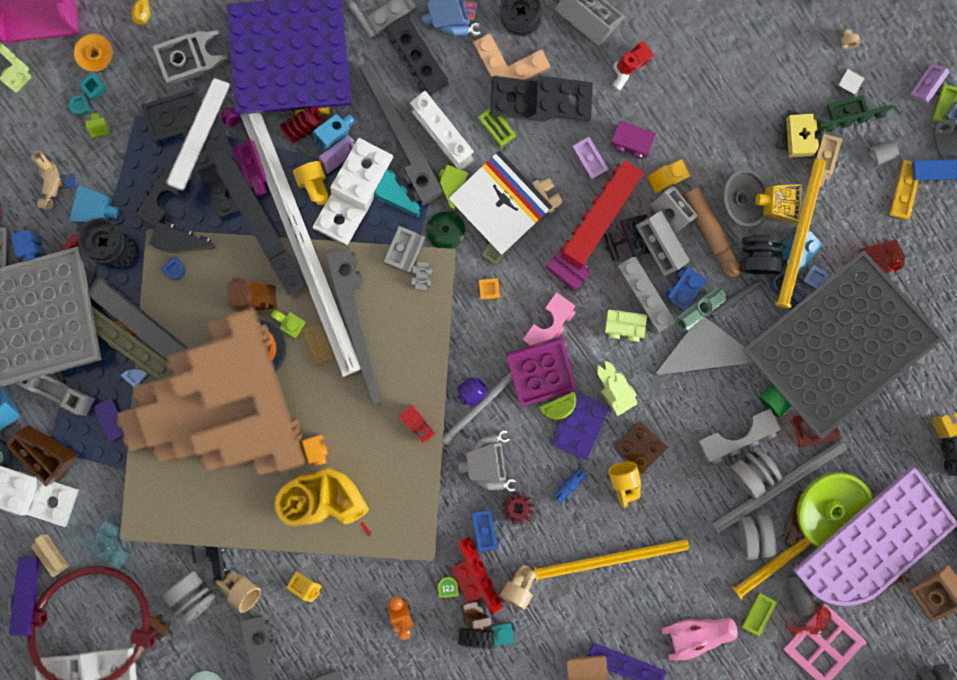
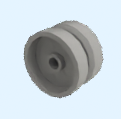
[739,514,776,560]

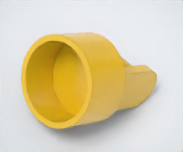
[293,161,329,205]
[608,461,641,508]

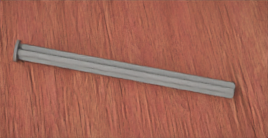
[711,440,847,536]

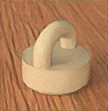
[840,29,861,49]

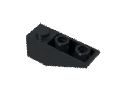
[149,221,215,253]

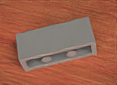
[635,211,690,276]

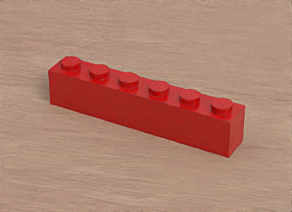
[561,160,645,270]

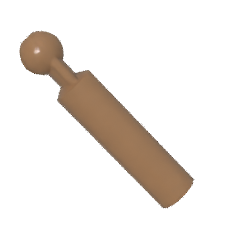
[683,187,741,277]

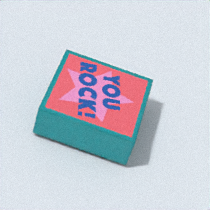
[463,0,478,23]

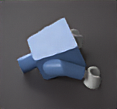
[422,0,480,37]

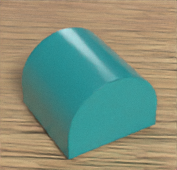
[79,72,107,99]

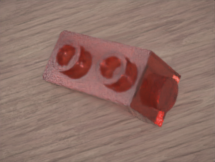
[785,606,831,635]

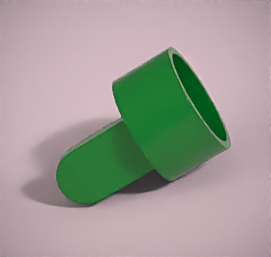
[759,385,791,418]

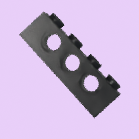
[387,16,448,96]

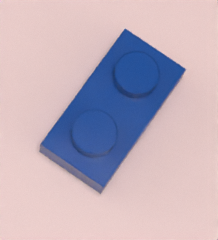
[472,510,498,552]

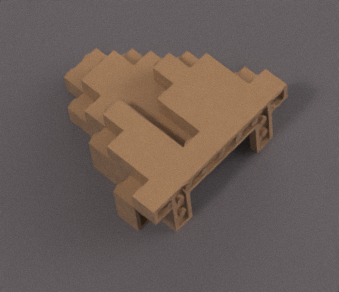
[117,308,304,475]

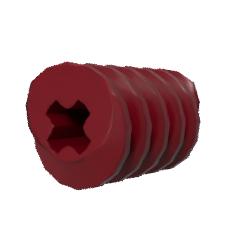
[280,106,324,143]

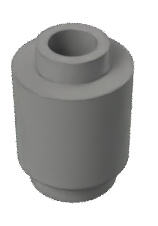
[868,141,899,166]

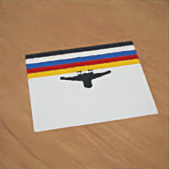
[449,150,553,255]

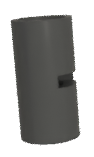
[786,574,816,617]

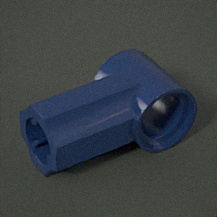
[769,274,807,308]

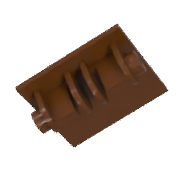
[614,420,668,473]

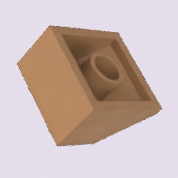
[909,565,957,622]

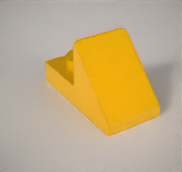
[647,159,690,194]

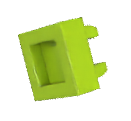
[85,113,111,138]

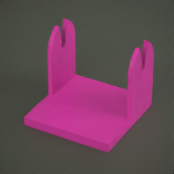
[0,0,80,44]

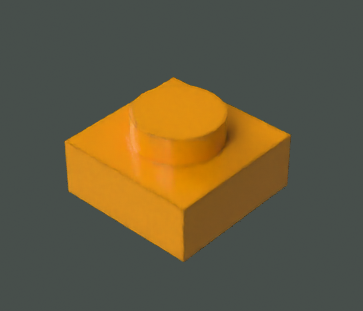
[479,278,500,300]

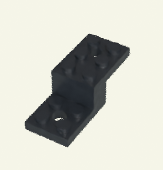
[490,75,593,122]

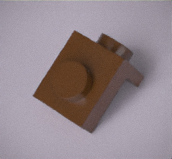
[462,601,491,630]

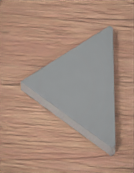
[655,317,753,375]

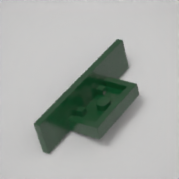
[815,95,892,133]

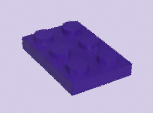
[551,391,610,460]

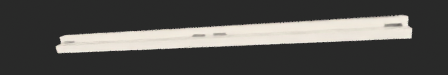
[233,94,362,377]

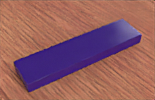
[8,556,40,636]
[587,642,667,680]

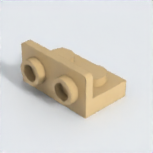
[31,534,69,577]

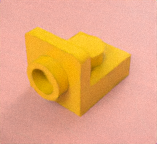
[286,571,322,603]

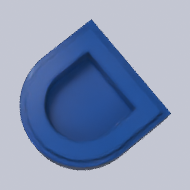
[161,256,185,280]

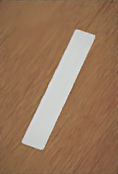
[167,78,229,189]

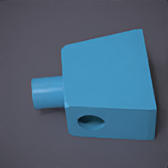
[313,113,355,154]
[69,185,119,225]

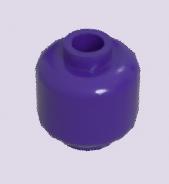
[458,377,487,406]

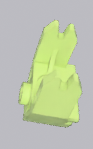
[597,360,638,416]

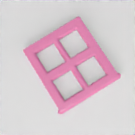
[783,603,866,680]

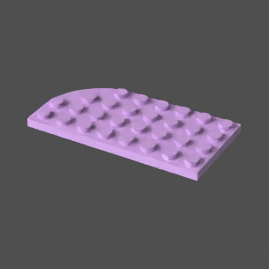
[793,466,957,606]

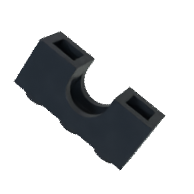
[136,166,190,228]

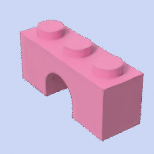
[522,292,576,346]

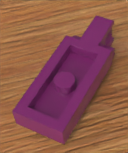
[234,140,267,196]

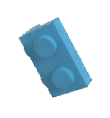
[775,230,823,274]

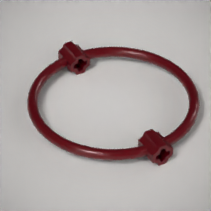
[27,566,156,680]

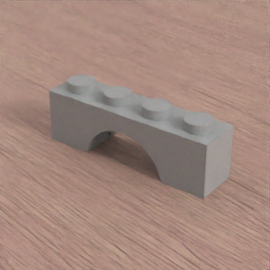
[616,257,675,334]
[15,375,95,416]
[697,408,780,464]

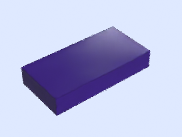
[93,398,125,442]

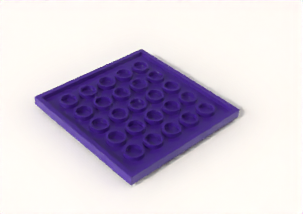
[226,0,352,115]

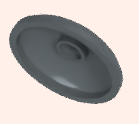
[722,169,768,227]

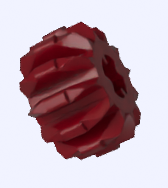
[502,492,535,525]

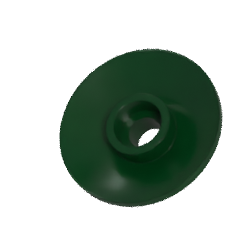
[427,211,465,249]

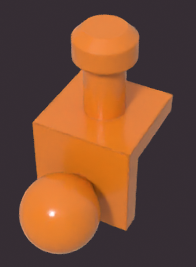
[387,596,414,640]

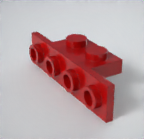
[451,537,503,615]

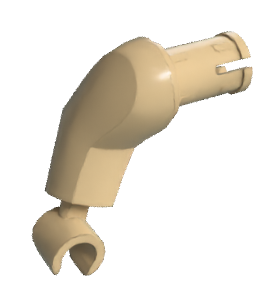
[31,151,61,210]

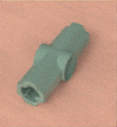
[675,287,726,332]

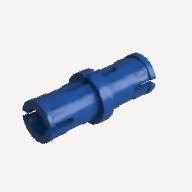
[552,467,588,504]

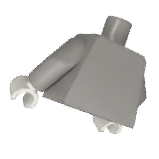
[458,431,516,491]

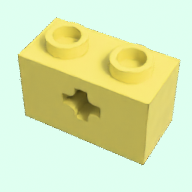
[786,114,819,157]

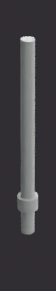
[442,372,513,447]

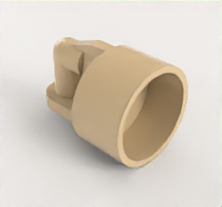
[499,565,536,611]
[215,571,261,613]

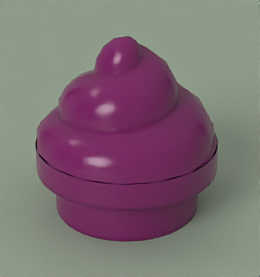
[221,107,240,127]

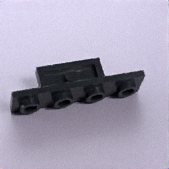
[191,545,226,580]

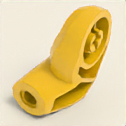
[275,468,369,526]

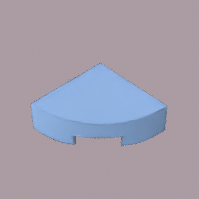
[121,369,149,387]

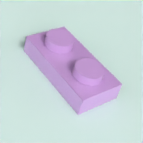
[910,63,949,103]
[319,136,355,174]
[572,137,609,180]

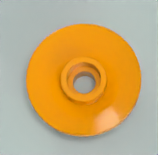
[74,34,113,72]

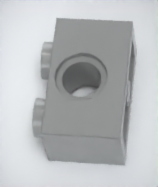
[650,186,698,234]

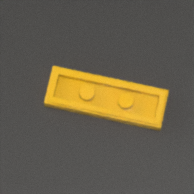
[889,160,918,221]

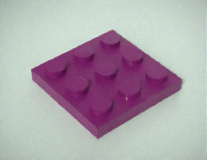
[505,336,577,407]

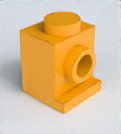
[302,435,328,466]

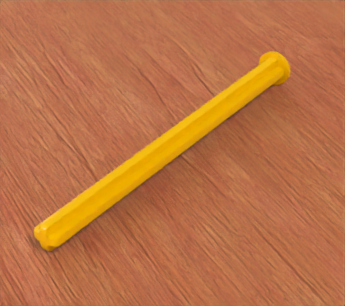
[775,158,826,309]
[732,536,812,600]
[534,539,689,582]

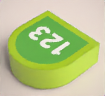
[438,577,459,598]

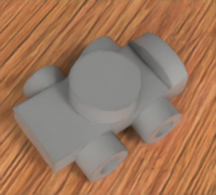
[411,262,433,291]

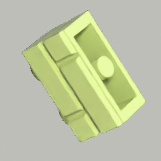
[604,309,647,342]

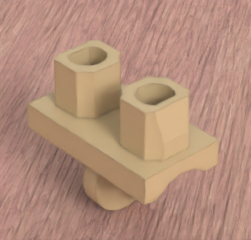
[532,178,564,214]

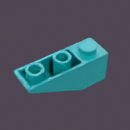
[375,169,420,218]

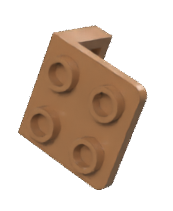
[567,655,608,680]

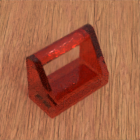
[792,416,841,447]

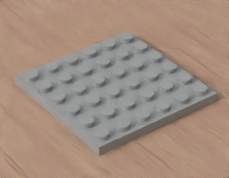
[0,247,101,387]

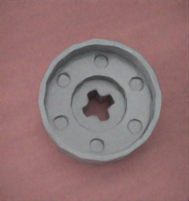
[729,447,782,500]
[162,571,216,624]

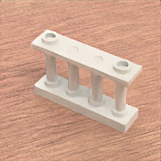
[410,91,474,170]

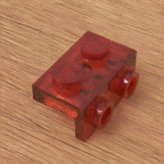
[859,239,905,273]

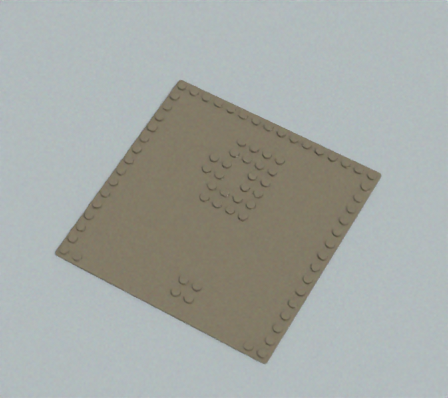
[120,229,456,561]

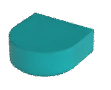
[69,93,92,116]

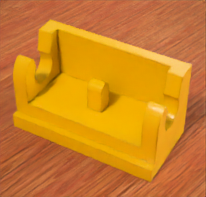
[930,413,957,438]

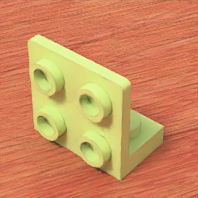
[0,43,32,93]

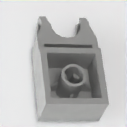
[152,30,229,87]

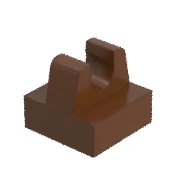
[149,614,171,641]

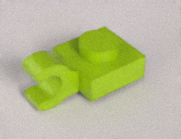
[270,309,307,339]

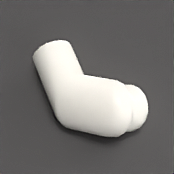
[612,61,629,91]

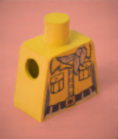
[755,184,802,224]

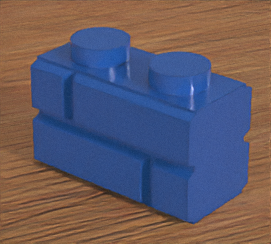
[11,230,45,261]

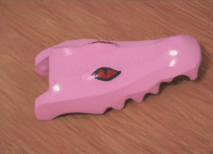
[661,618,738,661]

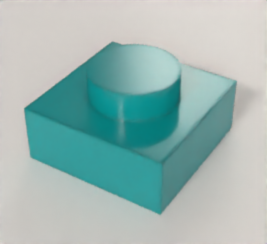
[491,622,514,646]

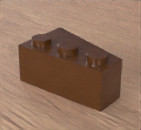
[227,278,277,312]
[6,425,79,487]

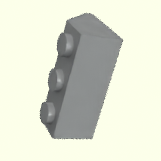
[555,0,625,46]

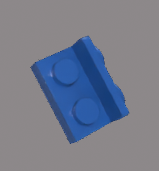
[665,266,707,311]

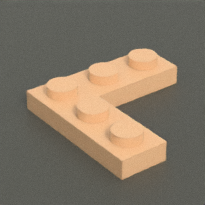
[473,34,551,80]

